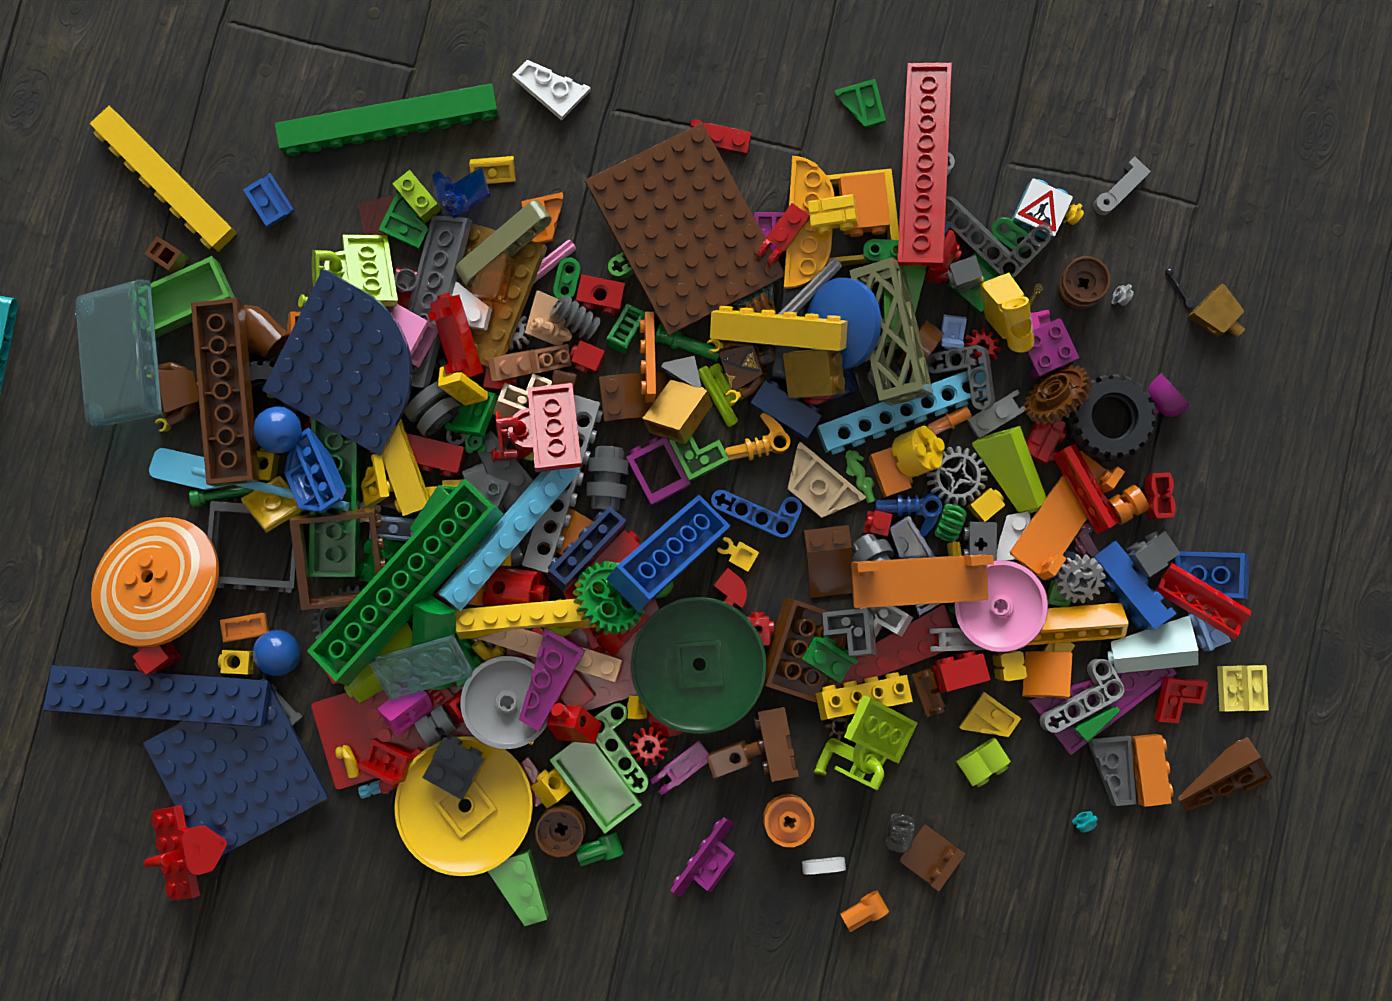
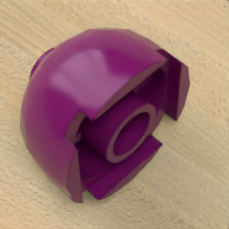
[1147,374,1191,417]

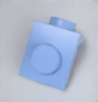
[940,314,967,350]

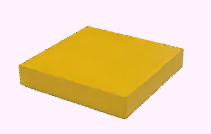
[241,476,303,533]

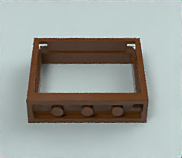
[289,508,386,610]

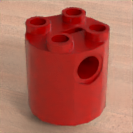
[483,566,550,607]

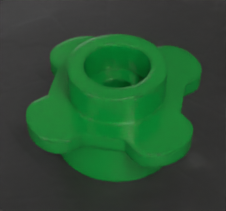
[465,433,487,454]

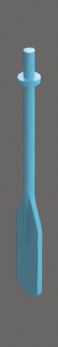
[149,448,350,511]

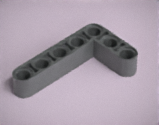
[945,196,1053,278]

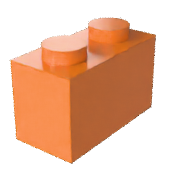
[869,447,913,498]

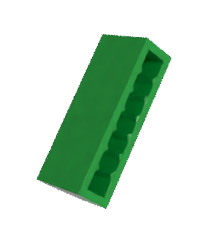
[411,595,456,690]

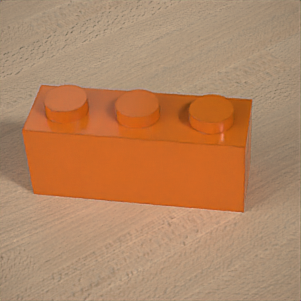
[1131,734,1173,807]

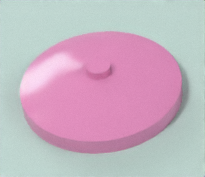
[955,561,1048,652]

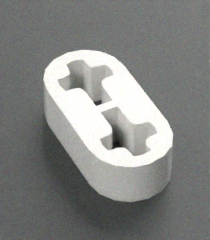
[802,857,846,874]

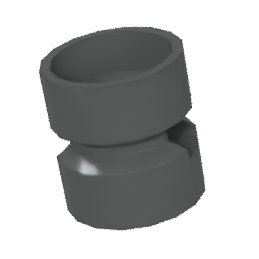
[415,705,458,747]

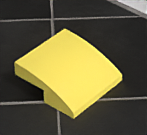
[1217,665,1269,711]

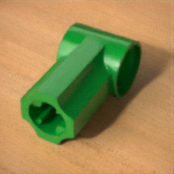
[576,831,624,866]

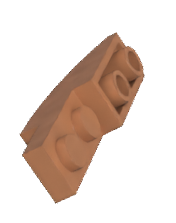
[488,344,572,381]

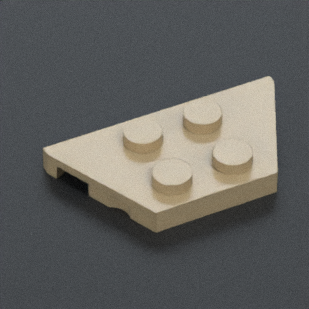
[787,442,866,518]

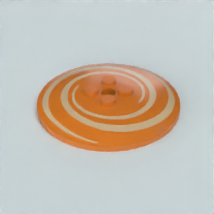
[91,517,219,647]

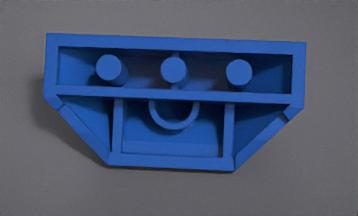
[285,428,346,512]

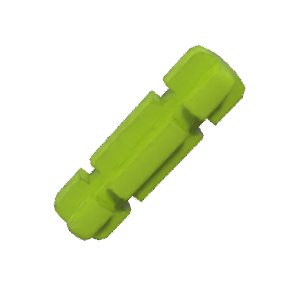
[709,363,739,403]

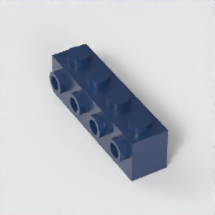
[548,506,626,593]

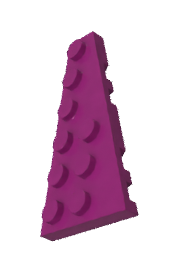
[1028,668,1177,755]

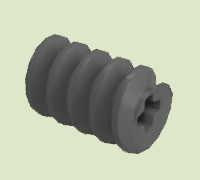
[550,296,600,340]

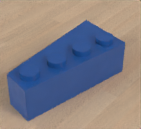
[1089,541,1177,630]

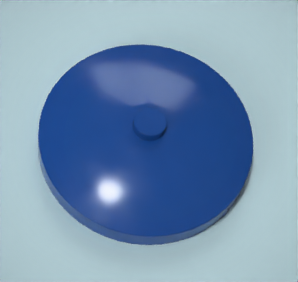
[807,278,881,369]

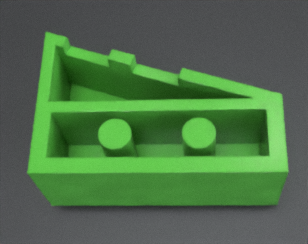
[488,849,549,926]

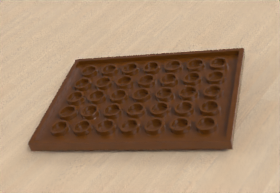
[585,123,785,337]

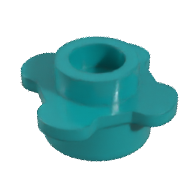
[1072,811,1097,832]

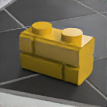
[808,194,858,234]
[992,650,1027,681]

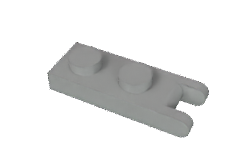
[966,390,1026,439]
[929,628,986,652]

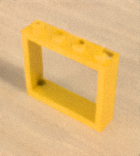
[826,169,899,266]

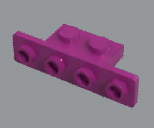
[670,817,737,897]

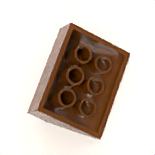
[764,597,847,703]

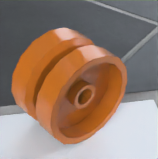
[763,794,814,847]

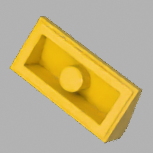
[469,156,516,185]

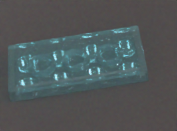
[369,635,473,700]

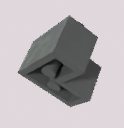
[1126,530,1180,577]
[822,608,877,658]

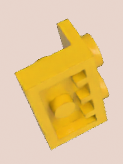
[438,367,488,406]

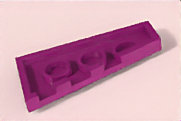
[519,627,586,732]

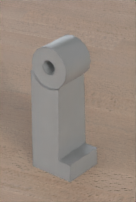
[1093,157,1151,215]

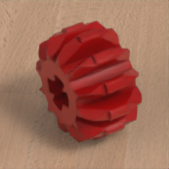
[963,329,1000,367]
[630,727,668,766]

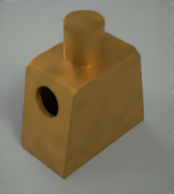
[1188,283,1245,338]

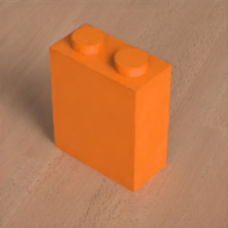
[838,172,891,237]

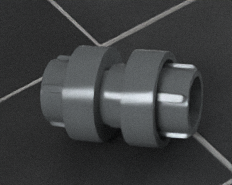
[586,446,629,511]
[852,533,896,562]

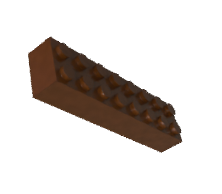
[191,298,260,487]

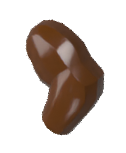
[194,305,290,365]

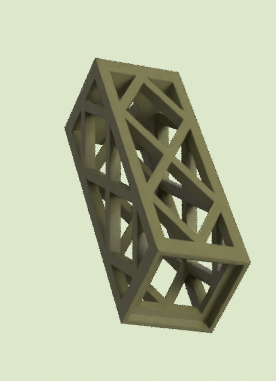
[850,257,933,406]

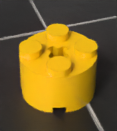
[892,426,945,477]

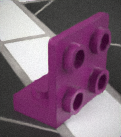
[1027,318,1079,380]

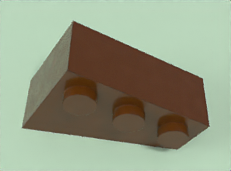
[754,706,799,782]

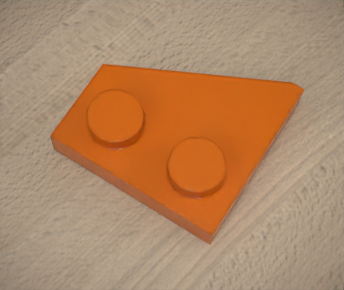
[521,192,564,243]

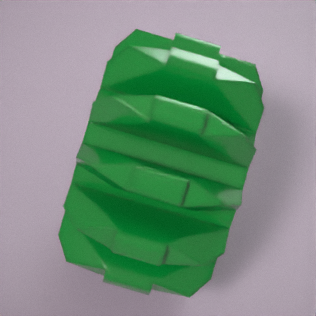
[934,503,966,543]

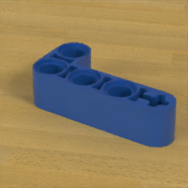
[711,490,802,539]

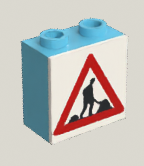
[1012,178,1073,241]

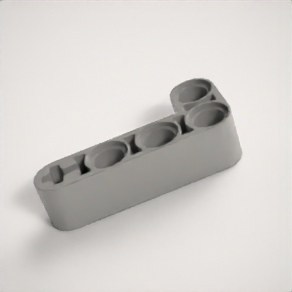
[1040,659,1124,733]

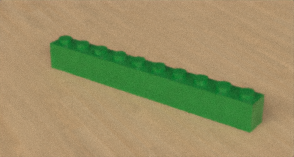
[275,84,499,156]

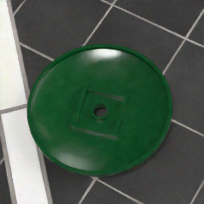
[631,597,767,734]

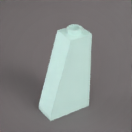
[1107,616,1198,673]

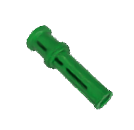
[655,324,721,362]

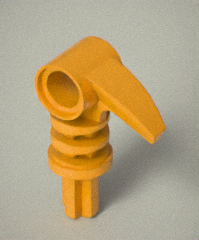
[725,413,790,461]

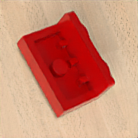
[357,738,412,786]

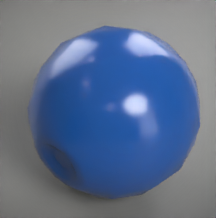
[253,407,302,453]
[253,630,301,677]

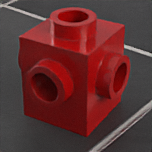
[747,612,774,645]

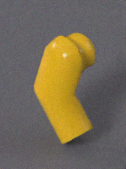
[472,640,505,661]
[336,745,359,778]

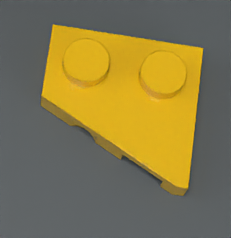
[361,454,390,507]
[959,692,1021,737]

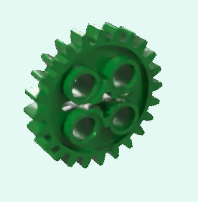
[573,561,645,636]

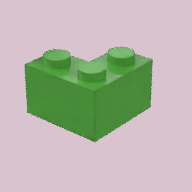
[669,435,729,482]

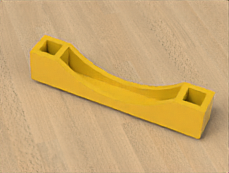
[456,599,596,639]

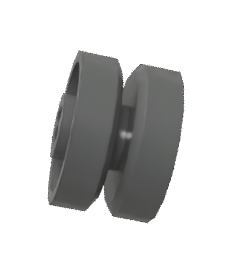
[404,382,462,437]

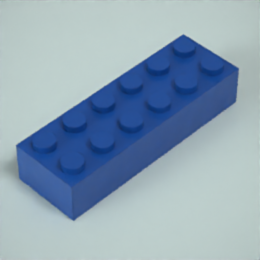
[607,495,730,612]

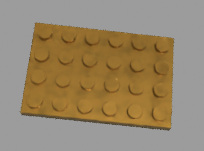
[439,223,547,368]

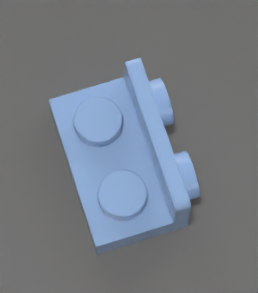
[1187,611,1231,651]

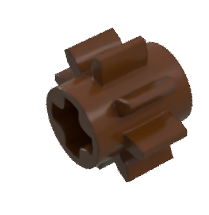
[824,715,850,740]

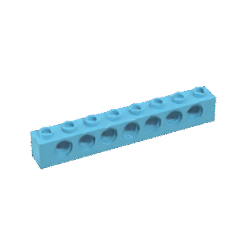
[816,365,987,455]

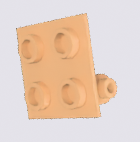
[525,291,572,346]

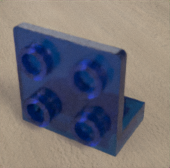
[432,167,490,218]

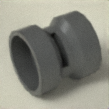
[394,269,417,293]

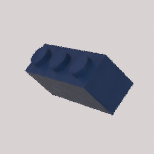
[750,380,822,440]

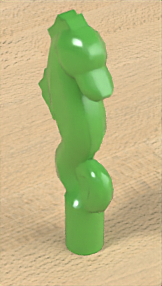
[845,450,876,503]

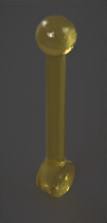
[1029,284,1043,307]

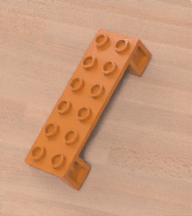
[1009,451,1125,580]
[851,554,994,608]

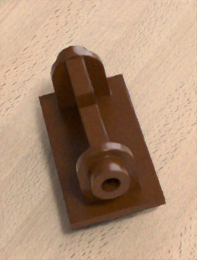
[911,668,946,717]

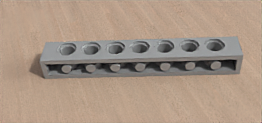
[522,395,603,575]

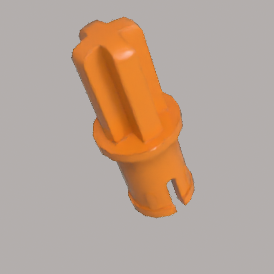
[927,405,972,435]

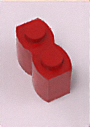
[1144,472,1176,520]

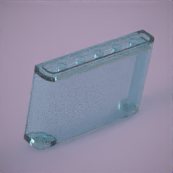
[75,279,162,426]

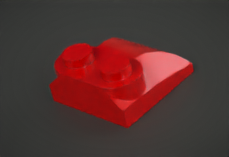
[924,230,962,284]

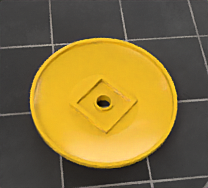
[395,736,533,876]

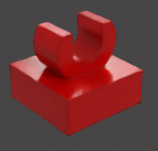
[424,688,454,709]

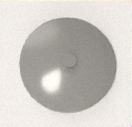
[461,656,549,749]

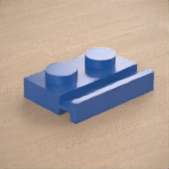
[243,173,295,228]

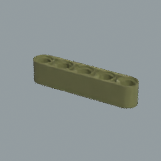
[455,200,552,288]

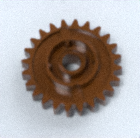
[1024,365,1093,425]

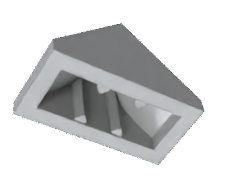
[661,356,701,387]

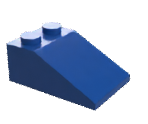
[1175,551,1249,600]

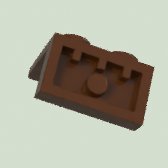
[899,824,965,891]

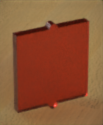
[357,196,393,235]

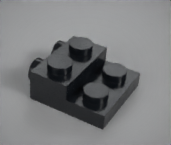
[422,735,486,800]

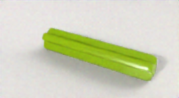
[698,366,738,427]

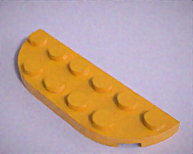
[784,156,834,289]

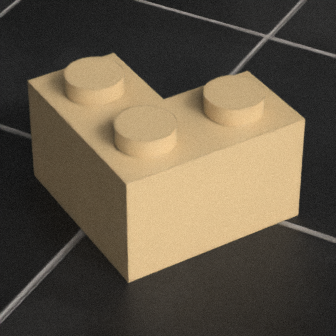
[493,374,552,417]

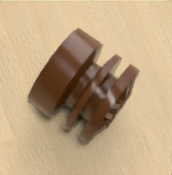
[1058,256,1110,310]
[535,802,587,857]

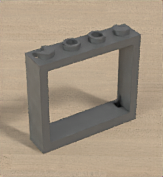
[208,501,306,593]

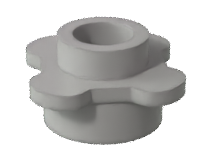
[1112,284,1134,306]

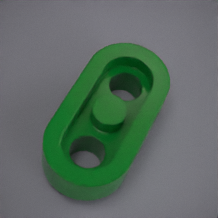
[992,217,1030,253]
[863,239,899,263]
[553,258,581,299]

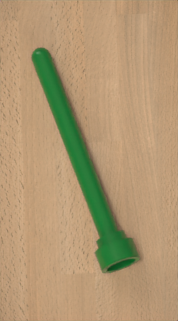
[189,480,290,508]

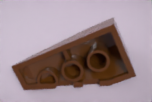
[1178,737,1273,811]

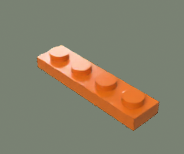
[640,312,656,403]

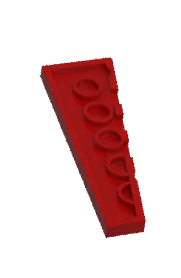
[833,604,953,689]

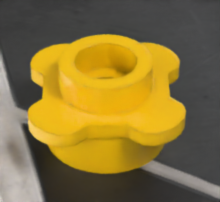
[1062,204,1084,225]

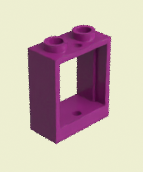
[626,436,691,506]

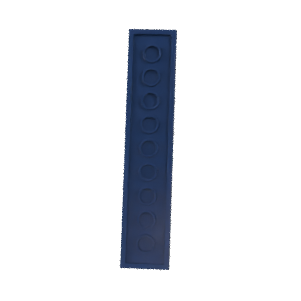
[43,665,271,728]

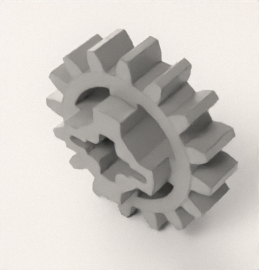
[1055,554,1106,603]

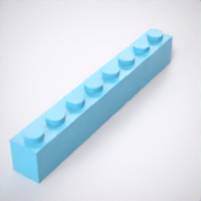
[437,468,580,611]

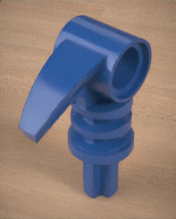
[876,493,942,537]

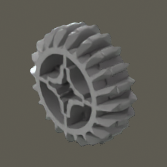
[926,446,987,506]

